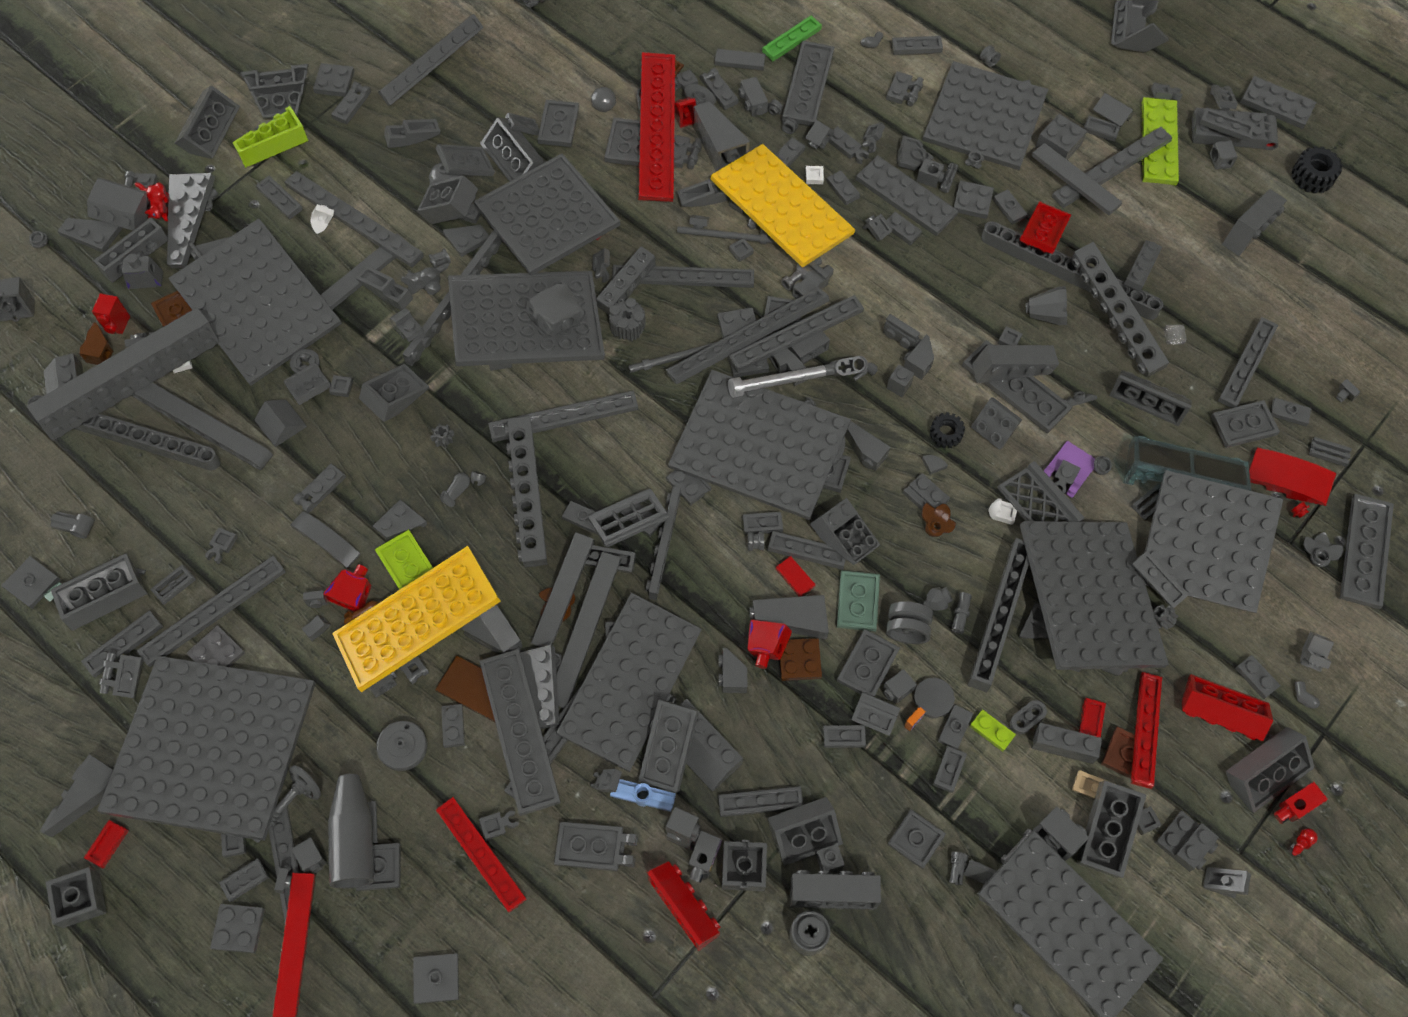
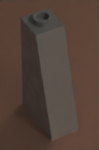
[749,595,829,639]

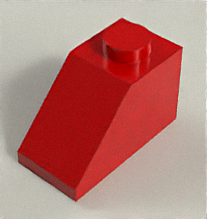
[675,98,696,128]

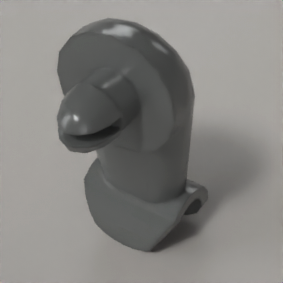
[440,472,470,507]

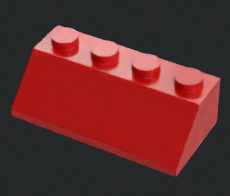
[1182,674,1273,741]
[647,861,721,951]

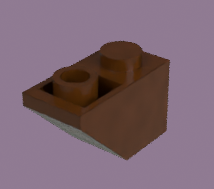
[79,322,113,365]

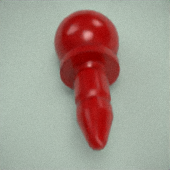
[1292,828,1318,856]

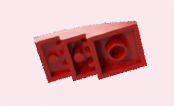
[1247,447,1336,506]

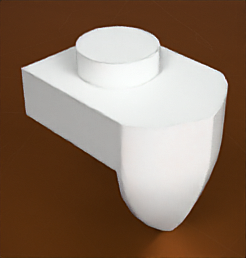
[311,204,334,234]
[988,498,1017,525]

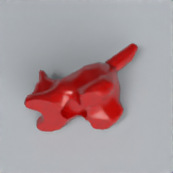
[135,182,169,222]

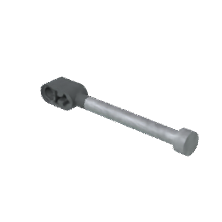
[728,356,868,398]

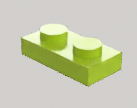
[969,709,1016,752]

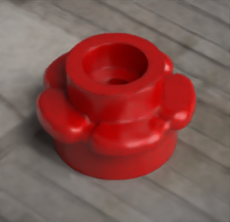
[1290,502,1310,518]

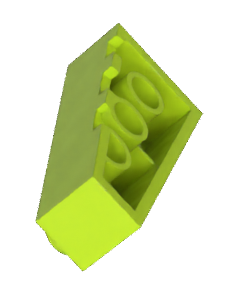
[233,106,308,168]

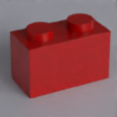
[92,294,130,334]

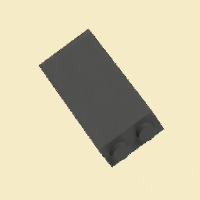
[694,101,750,172]

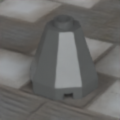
[1026,286,1067,325]

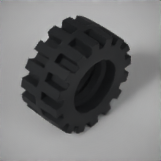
[930,412,965,449]

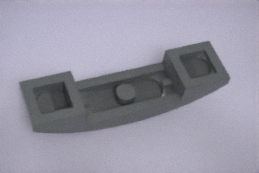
[290,511,361,569]

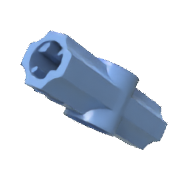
[610,779,676,812]

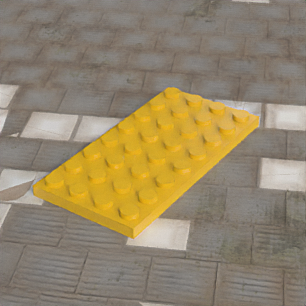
[711,144,855,268]
[332,546,501,692]

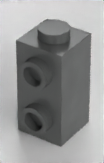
[738,77,768,117]

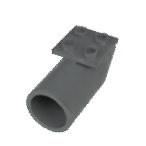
[328,774,378,889]

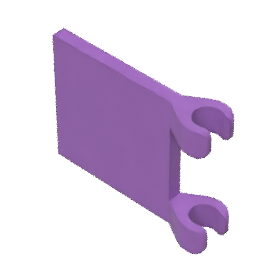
[1044,441,1095,498]

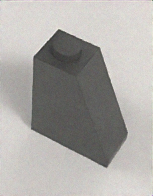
[461,604,523,655]

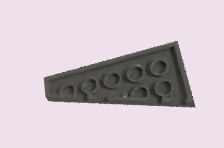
[167,173,215,268]

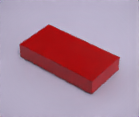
[775,556,816,597]
[1079,698,1106,738]
[84,820,129,869]

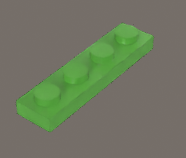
[762,16,822,61]

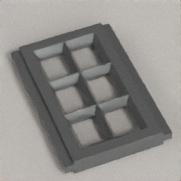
[588,488,670,548]

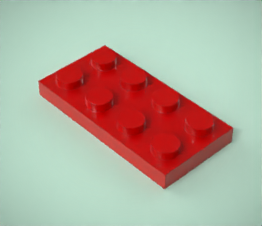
[1020,201,1071,254]

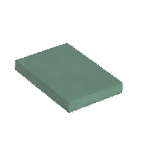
[836,570,880,632]

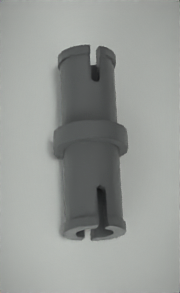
[951,592,972,634]

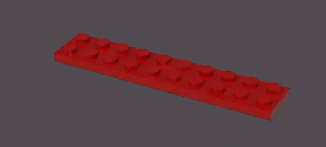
[638,52,675,202]

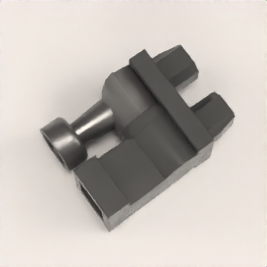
[781,257,834,299]

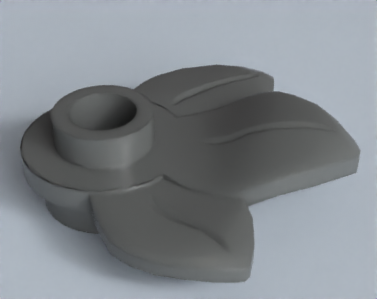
[1303,532,1343,567]

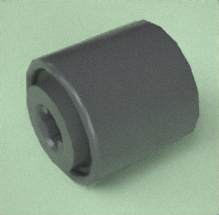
[789,911,830,956]

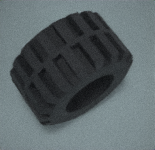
[1291,146,1343,194]

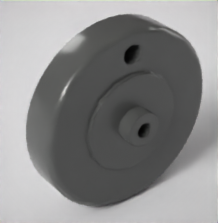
[376,721,428,771]

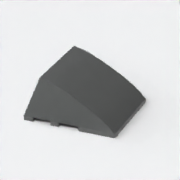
[240,64,308,119]

